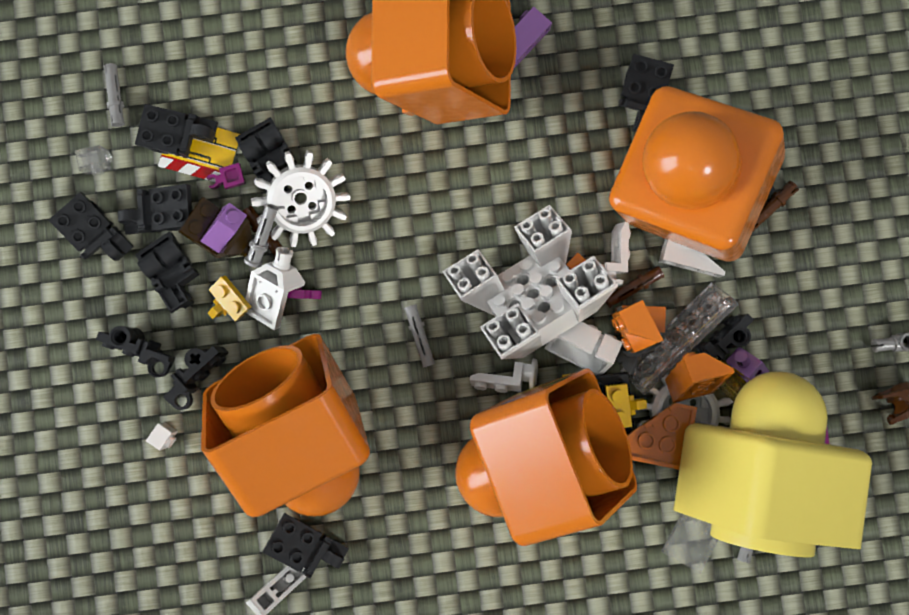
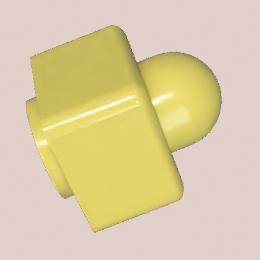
[673,371,872,557]

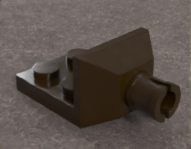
[178,197,252,258]

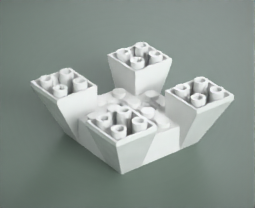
[442,205,618,360]

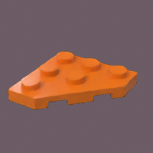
[627,403,697,470]

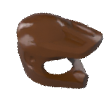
[871,381,909,425]

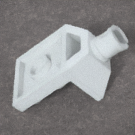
[245,247,305,330]

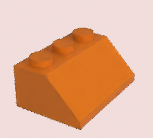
[665,352,735,403]

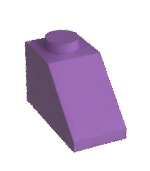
[201,203,247,253]

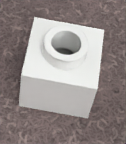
[146,422,178,451]

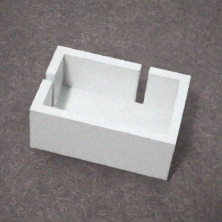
[544,321,622,375]

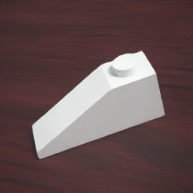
[659,239,725,278]
[246,566,306,615]

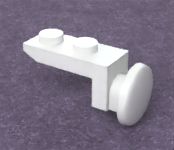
[601,222,631,286]
[470,358,538,393]

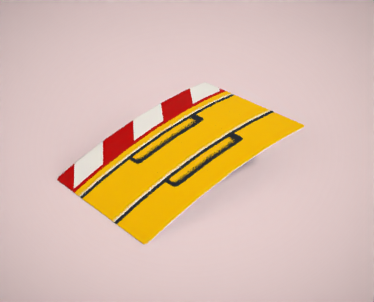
[158,127,240,185]

